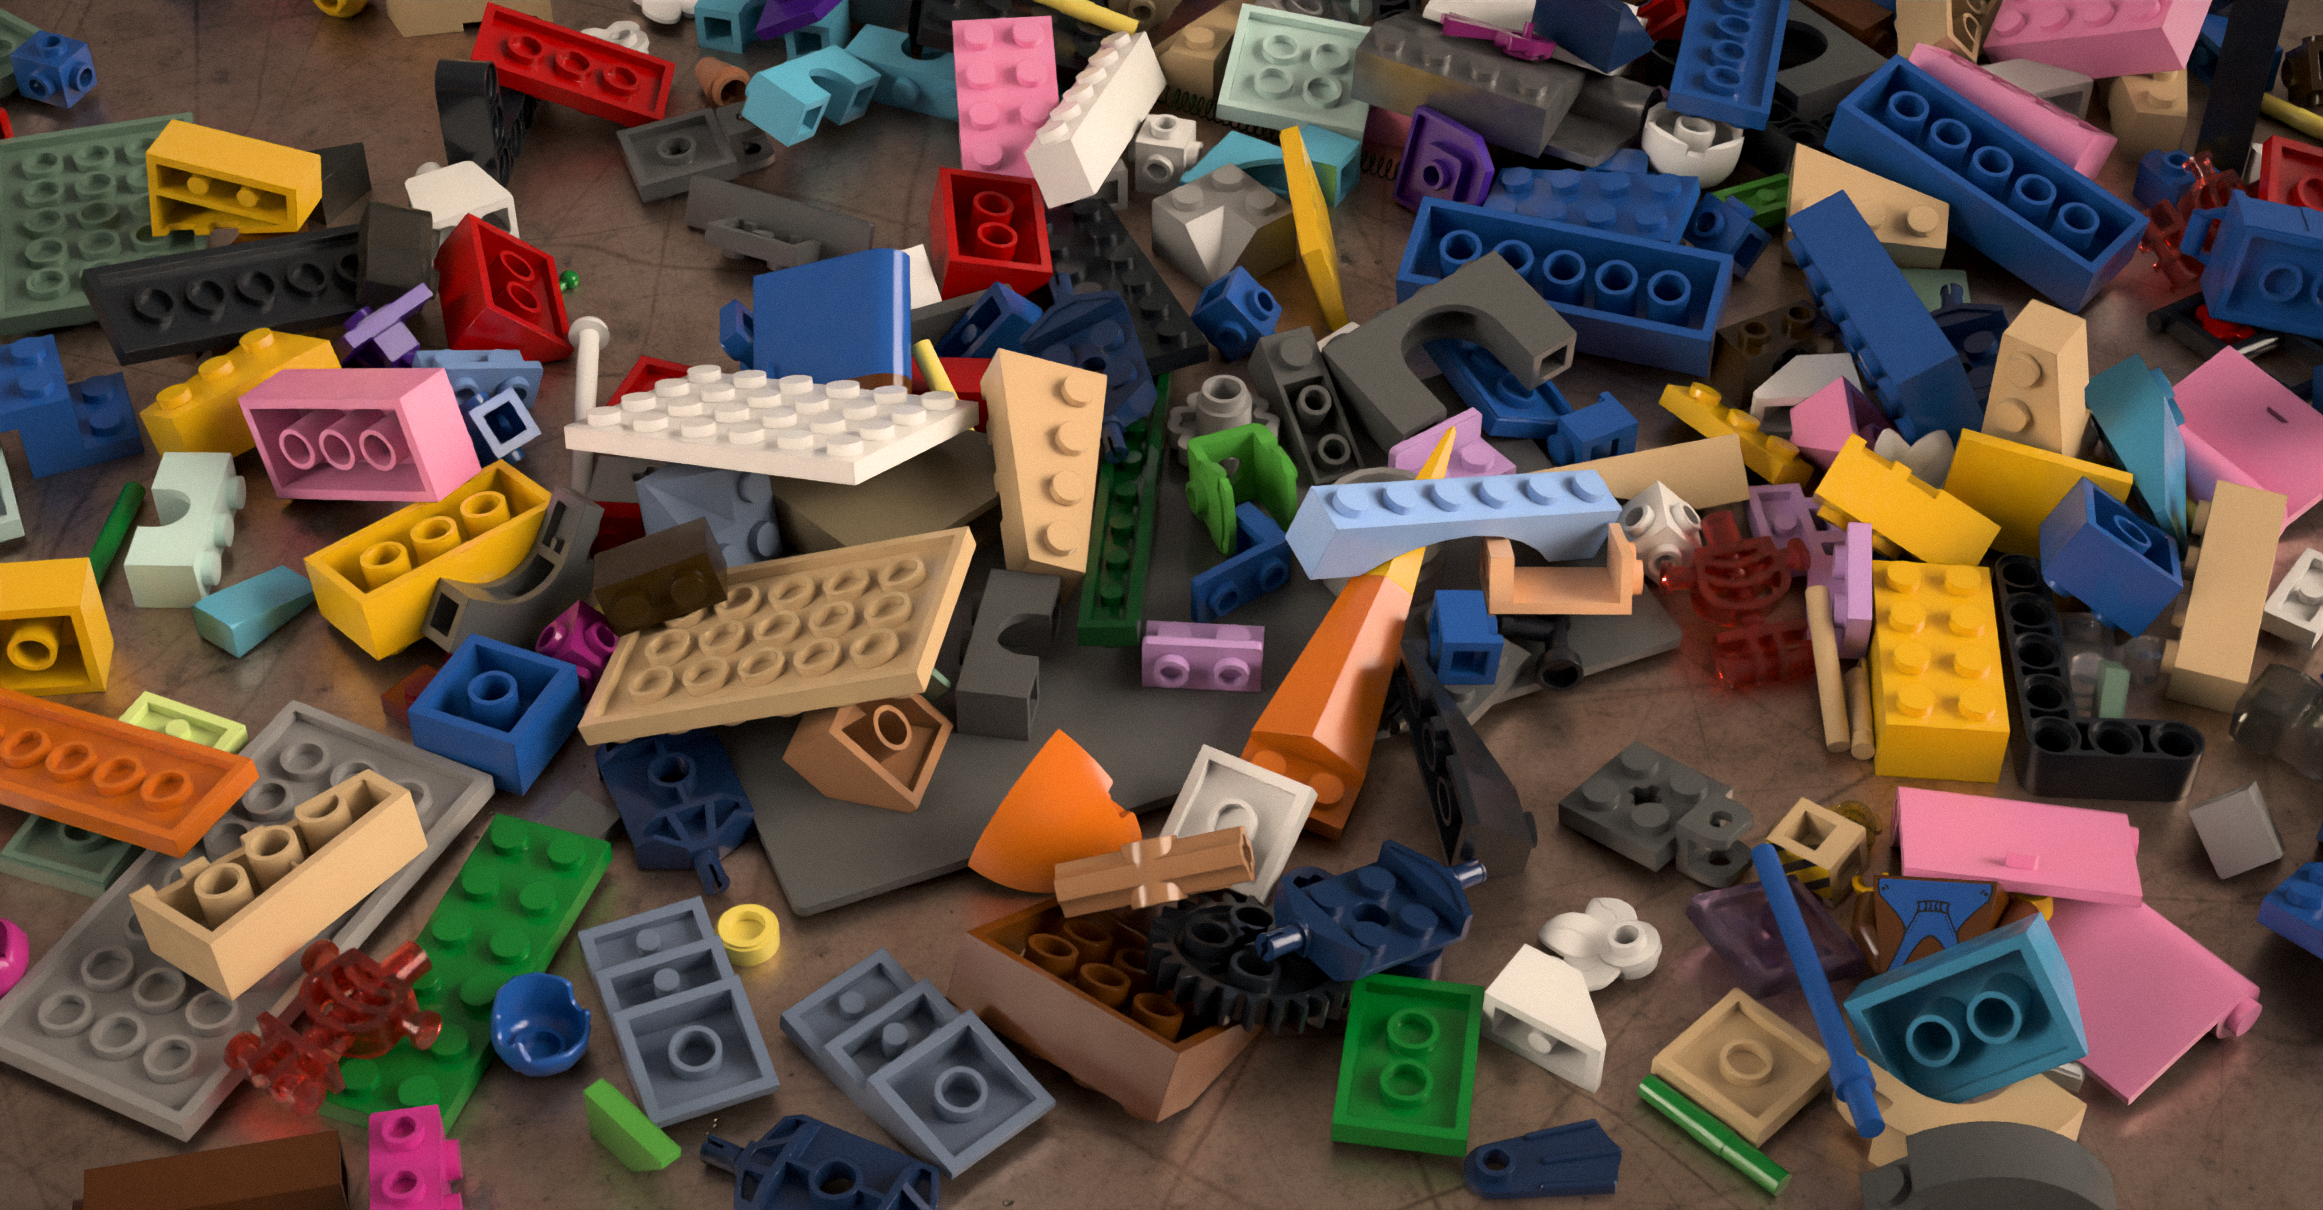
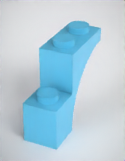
[1177,124,1361,208]

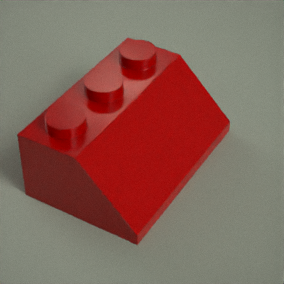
[928,167,1053,301]
[432,213,574,363]

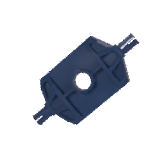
[1019,272,1158,464]
[1930,283,2009,417]
[594,726,757,896]
[1255,839,1487,981]
[699,1114,941,1210]

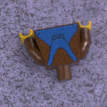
[1850,872,2053,974]

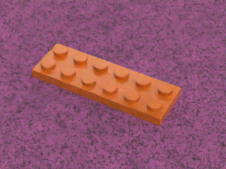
[0,687,259,859]

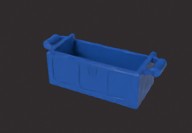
[2179,189,2323,340]

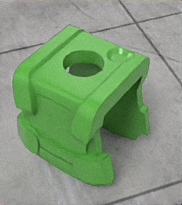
[1186,423,1298,556]

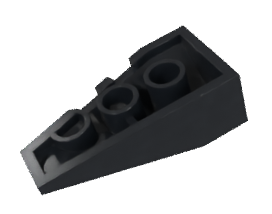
[1392,640,1538,879]

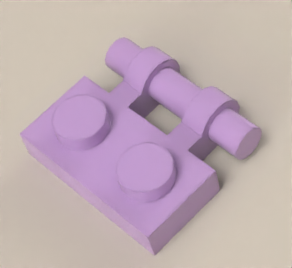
[1742,483,1847,579]

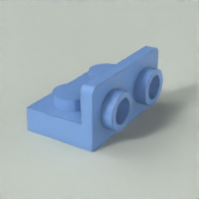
[412,349,544,409]

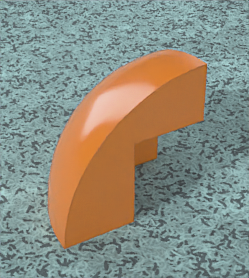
[967,728,1142,893]

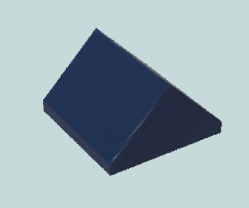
[1531,0,1655,74]

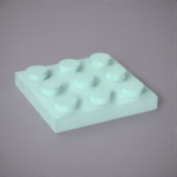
[1215,3,1372,146]

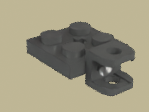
[616,101,776,203]
[1558,741,1753,888]

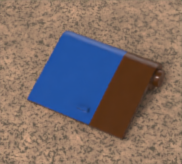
[753,248,912,394]

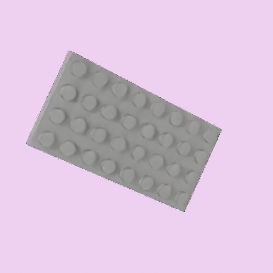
[0,699,495,1142]

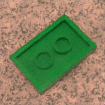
[1331,973,1485,1158]

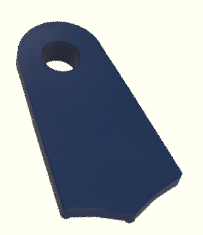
[1464,1119,1623,1199]

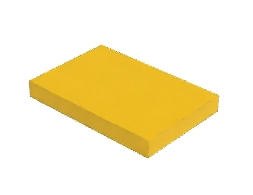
[1942,428,2133,560]

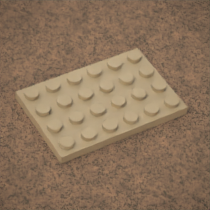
[578,526,976,746]

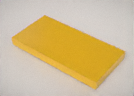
[1279,125,1349,332]

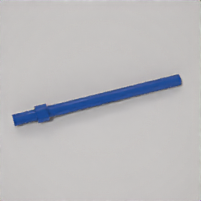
[1751,843,1885,1138]

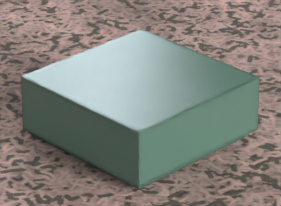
[2090,660,2130,718]

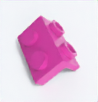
[369,1104,463,1210]

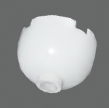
[1641,102,1745,190]

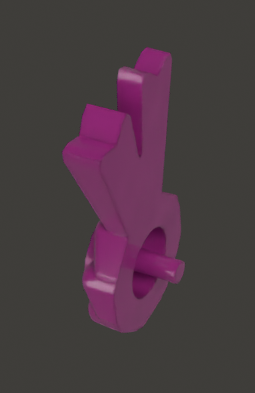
[1440,12,1557,61]

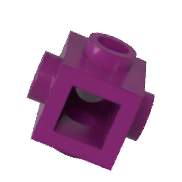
[535,599,620,707]

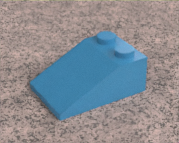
[2084,353,2187,562]

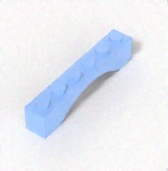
[1285,469,1623,580]

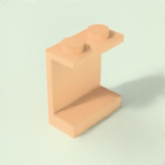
[1479,523,1643,615]

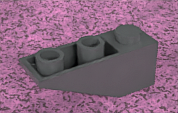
[1247,325,1366,486]

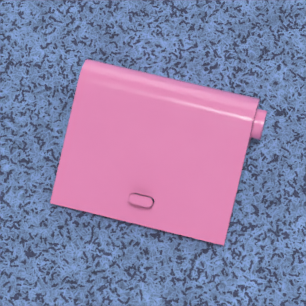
[2172,345,2323,537]
[1890,786,2143,908]
[2009,894,2262,1106]

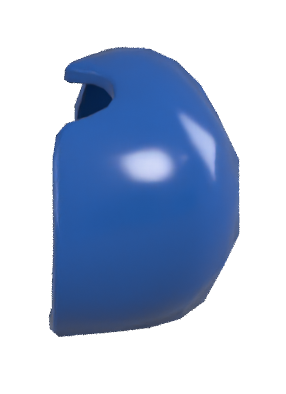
[490,971,591,1078]

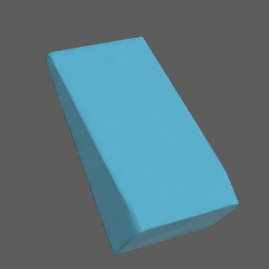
[191,565,316,658]

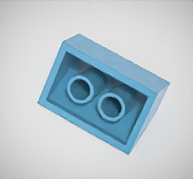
[1843,911,2089,1104]

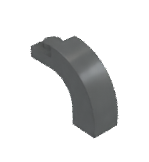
[420,485,605,654]
[1859,1121,2118,1210]

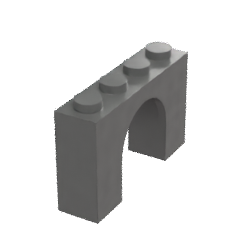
[1773,0,1889,118]
[1321,250,1577,455]

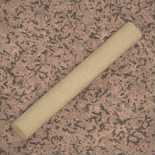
[1805,585,1851,752]

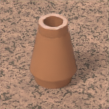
[695,57,751,109]

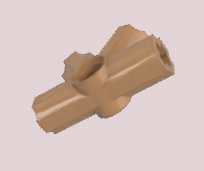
[1053,826,1255,918]

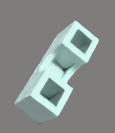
[124,452,246,608]

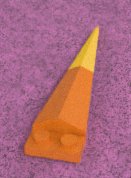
[1240,426,1456,842]

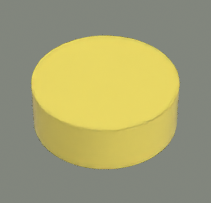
[715,904,780,967]

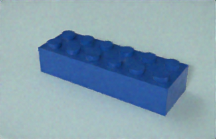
[1823,54,2151,315]
[1786,189,1984,451]
[1396,195,1734,377]

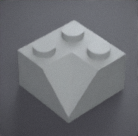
[1152,163,1296,289]

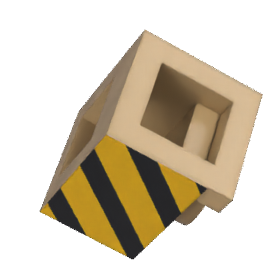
[1765,797,1870,909]

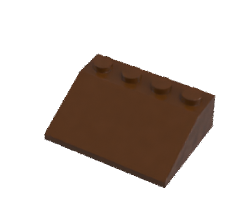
[945,897,1265,1124]

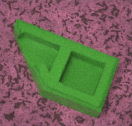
[583,1078,681,1172]

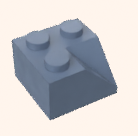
[635,462,784,568]

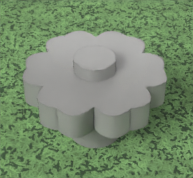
[1167,375,1280,477]

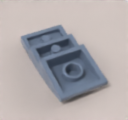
[577,895,780,1128]
[779,947,1056,1180]

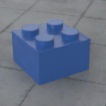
[2039,476,2183,639]
[407,633,584,796]

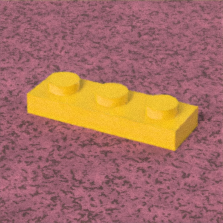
[1658,382,1815,488]

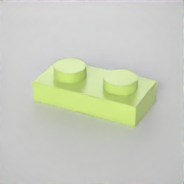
[118,691,249,755]

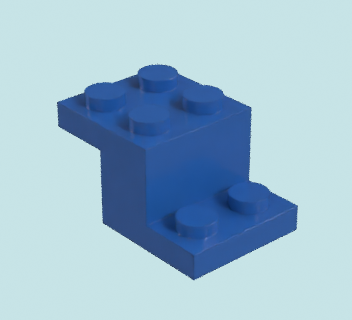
[0,334,145,479]

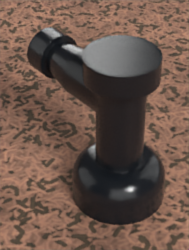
[1496,614,1584,692]

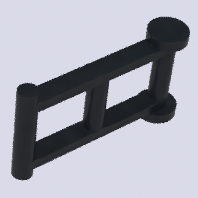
[2146,291,2323,404]

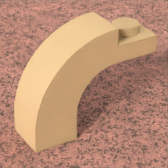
[1830,1051,2087,1167]

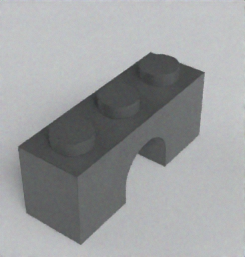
[947,568,1062,741]

